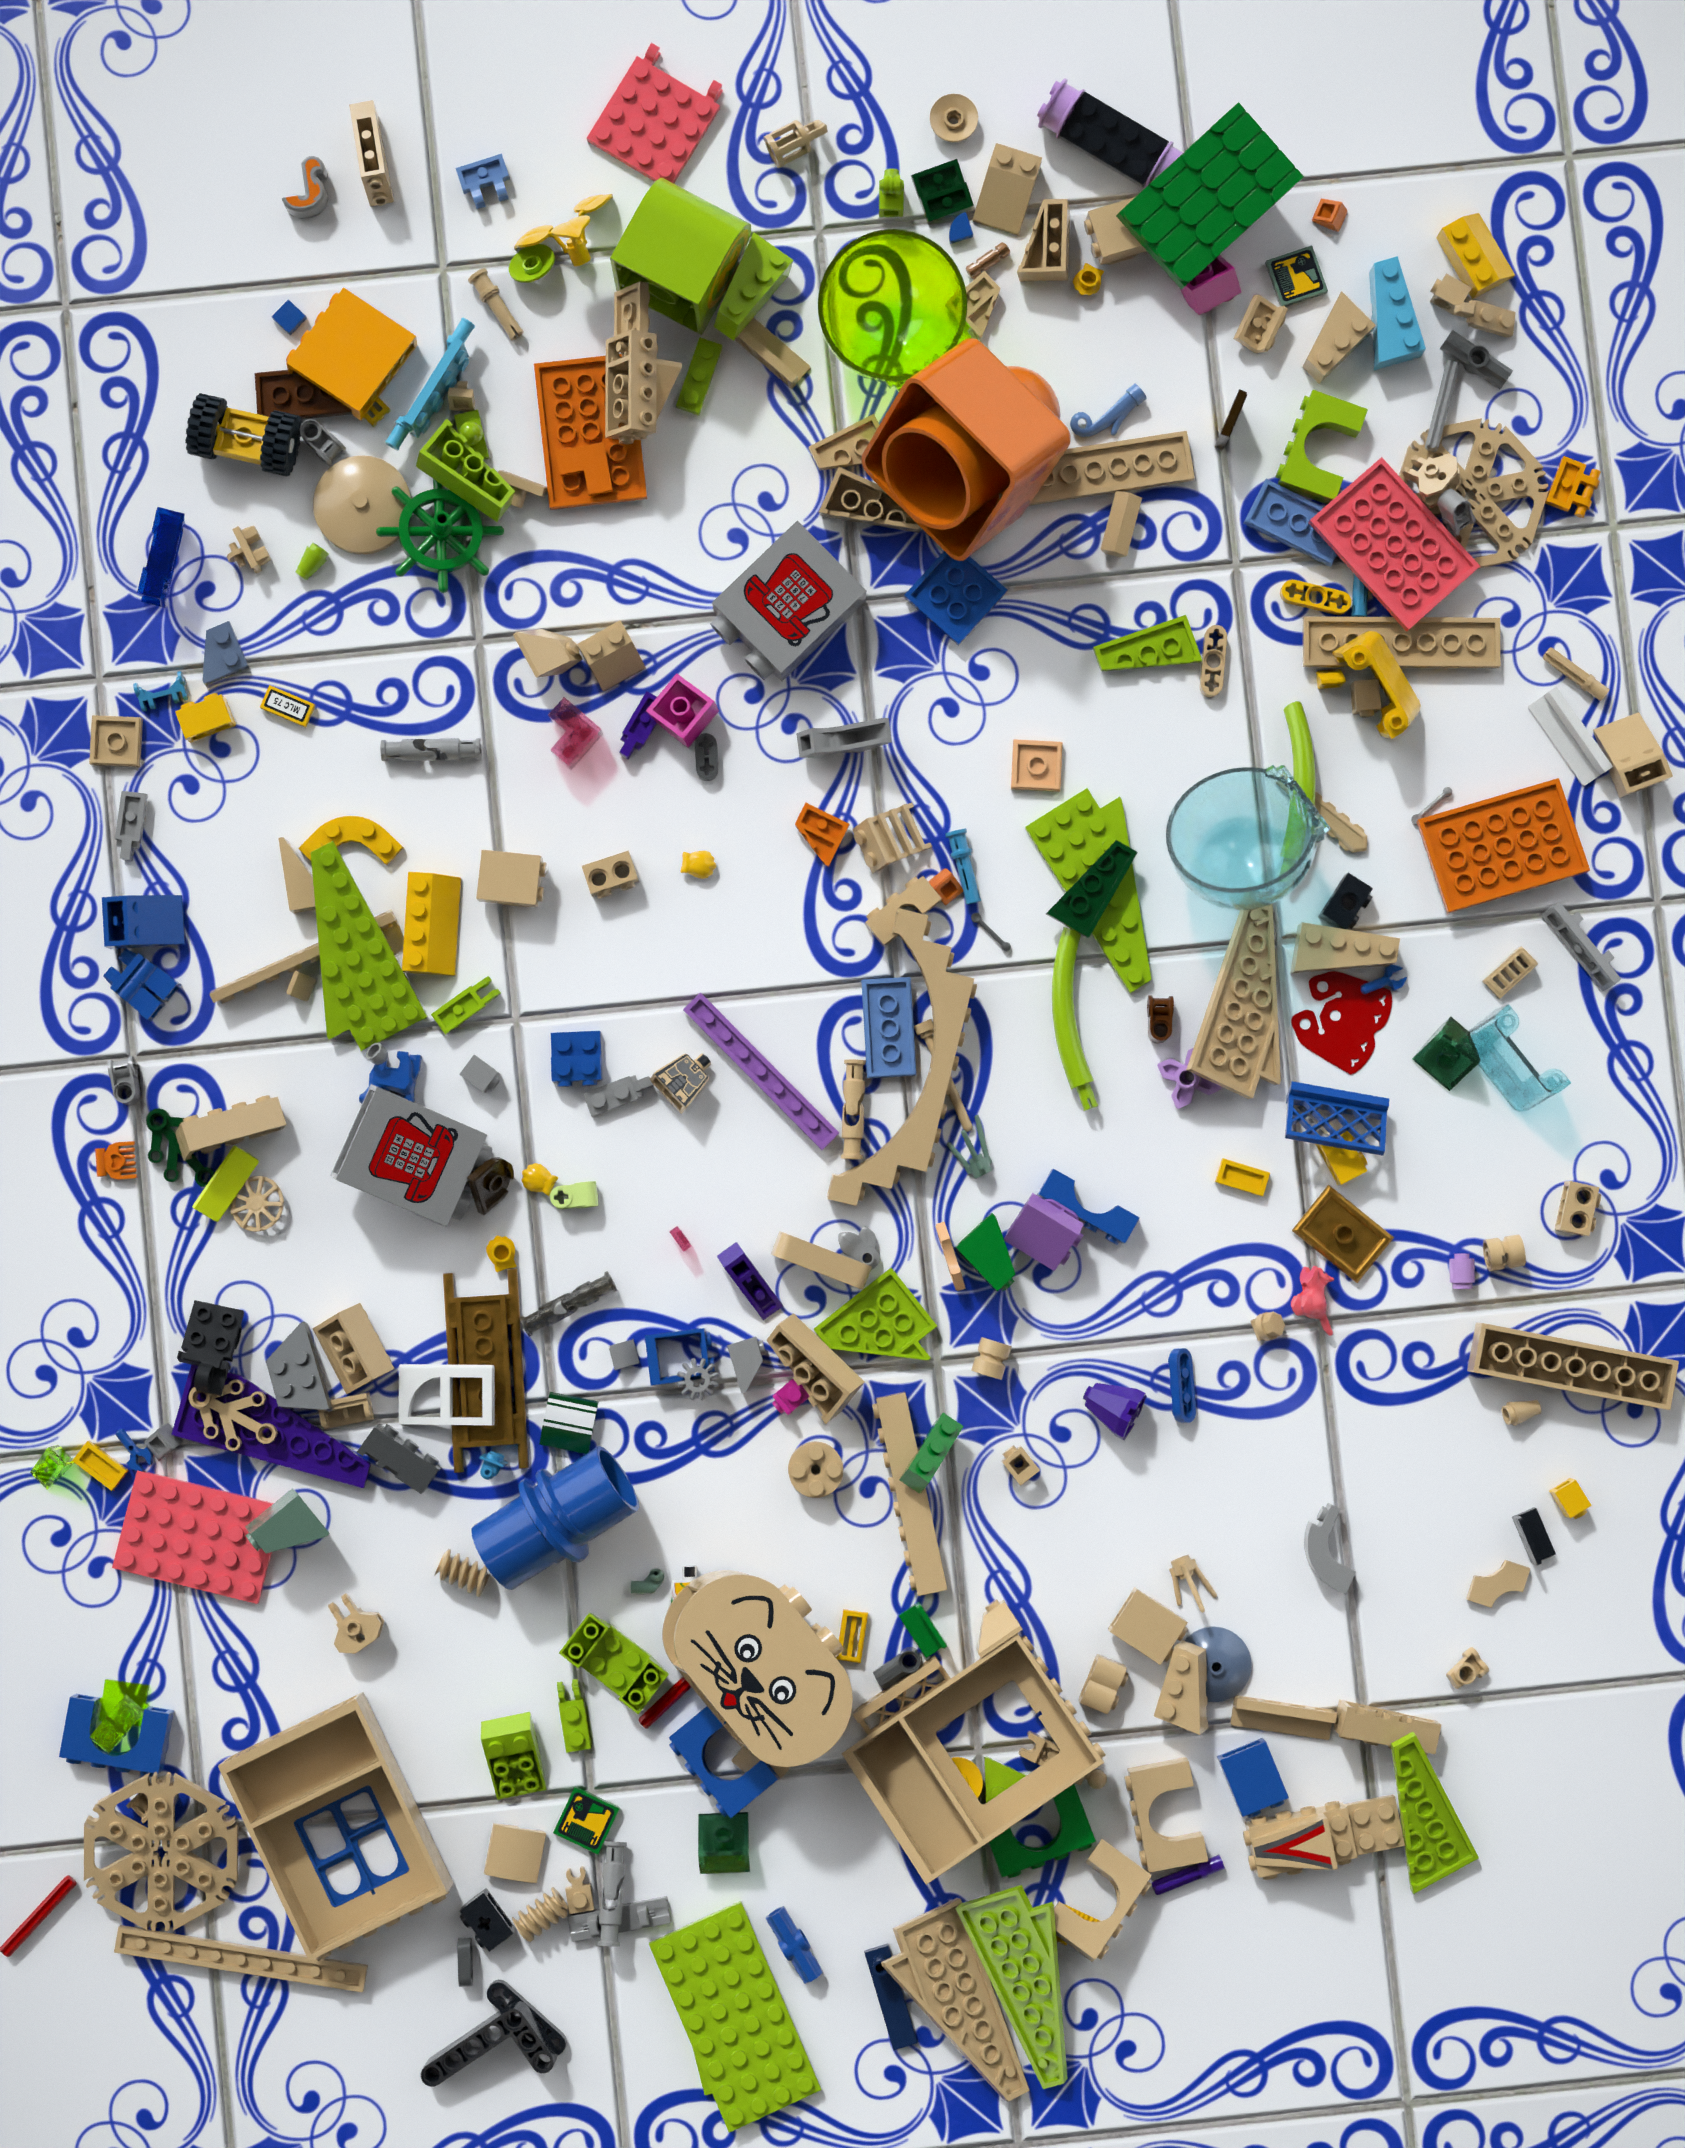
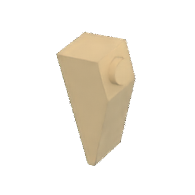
[278,837,316,913]

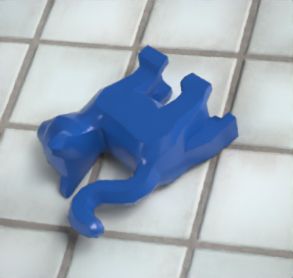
[359,1051,422,1103]

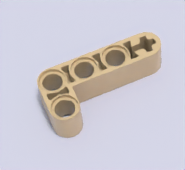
[771,1231,872,1290]

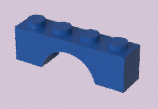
[1037,1168,1140,1245]

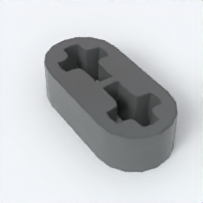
[695,733,718,781]
[457,1938,473,1987]

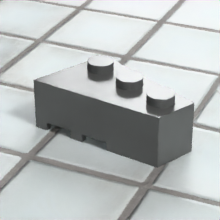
[357,1424,442,1494]

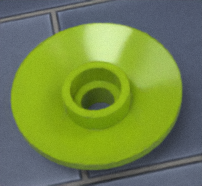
[509,244,555,283]

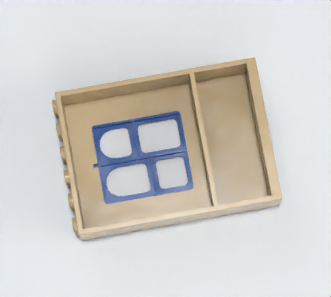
[218,1692,453,1961]

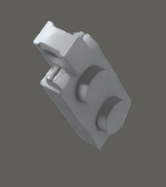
[115,791,148,861]
[583,1075,653,1117]

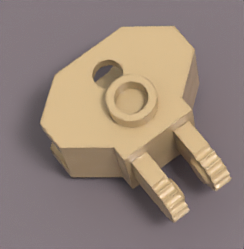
[1402,453,1461,508]
[328,1593,385,1654]

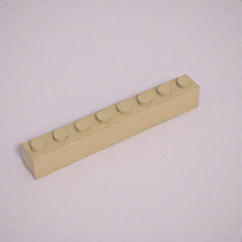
[872,1392,947,1596]

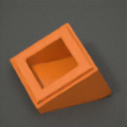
[1312,198,1347,232]
[928,868,963,906]

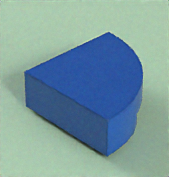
[949,212,973,244]

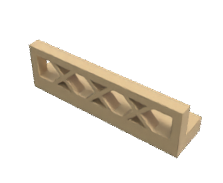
[852,1655,951,1735]

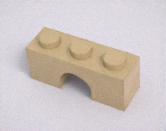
[865,876,942,947]

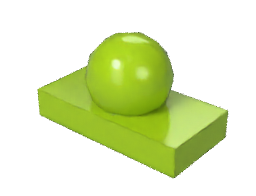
[454,409,490,460]

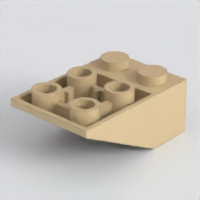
[1593,712,1673,798]

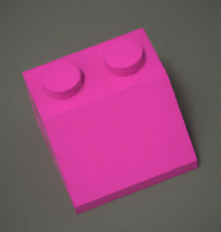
[1179,255,1242,315]
[646,674,719,748]

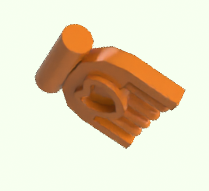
[95,1141,138,1180]

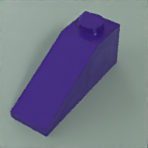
[717,1242,783,1321]

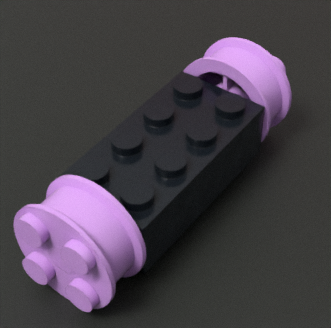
[1037,78,1183,189]

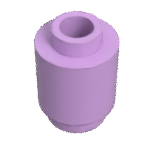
[1449,1253,1475,1289]

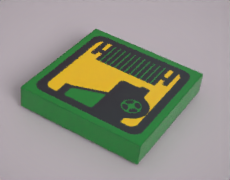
[553,1786,620,1855]

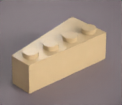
[1290,922,1400,974]
[767,1313,865,1424]

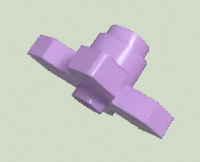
[1157,1048,1223,1109]

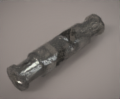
[519,1271,618,1337]

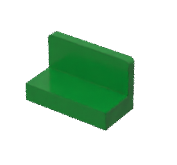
[899,1601,948,1658]

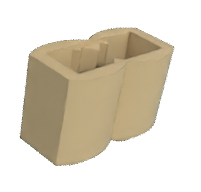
[1078,1654,1129,1715]

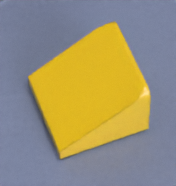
[1316,669,1346,689]

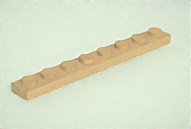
[209,909,396,1004]

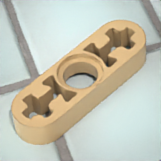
[1199,625,1227,697]

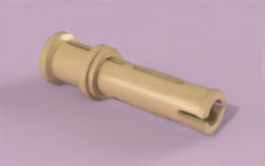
[468,268,524,341]

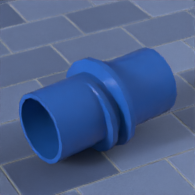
[471,1446,640,1590]

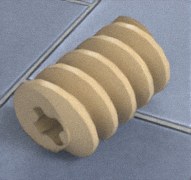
[434,1549,491,1597]
[512,1887,568,1942]

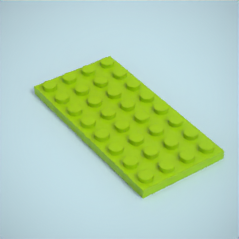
[649,1901,821,2133]

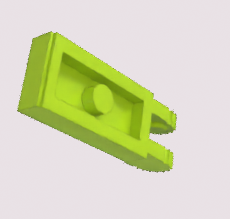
[431,976,501,1035]
[557,1679,592,1753]

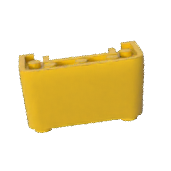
[1332,631,1421,739]

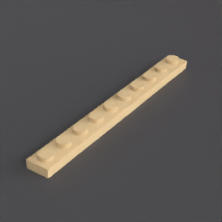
[114,1925,368,1992]

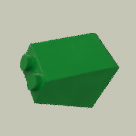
[954,1213,1015,1291]

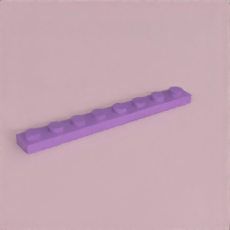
[683,992,839,1150]

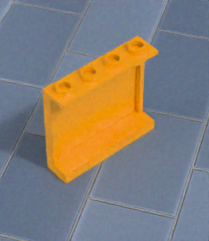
[286,287,418,421]

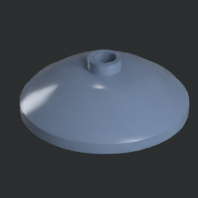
[1184,1626,1252,1702]

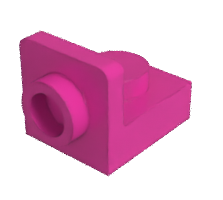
[772,1378,810,1415]

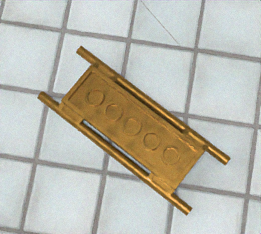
[443,1269,529,1473]

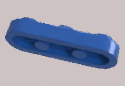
[1168,1348,1196,1423]

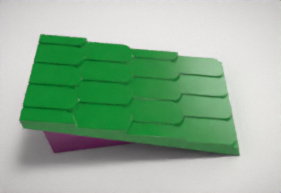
[1116,102,1304,290]

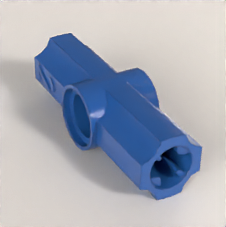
[766,1906,823,1984]

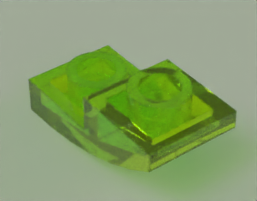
[90,1695,144,1754]

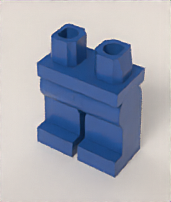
[103,949,182,1021]

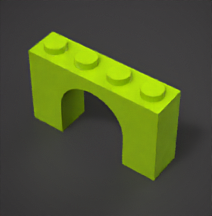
[1275,390,1368,504]

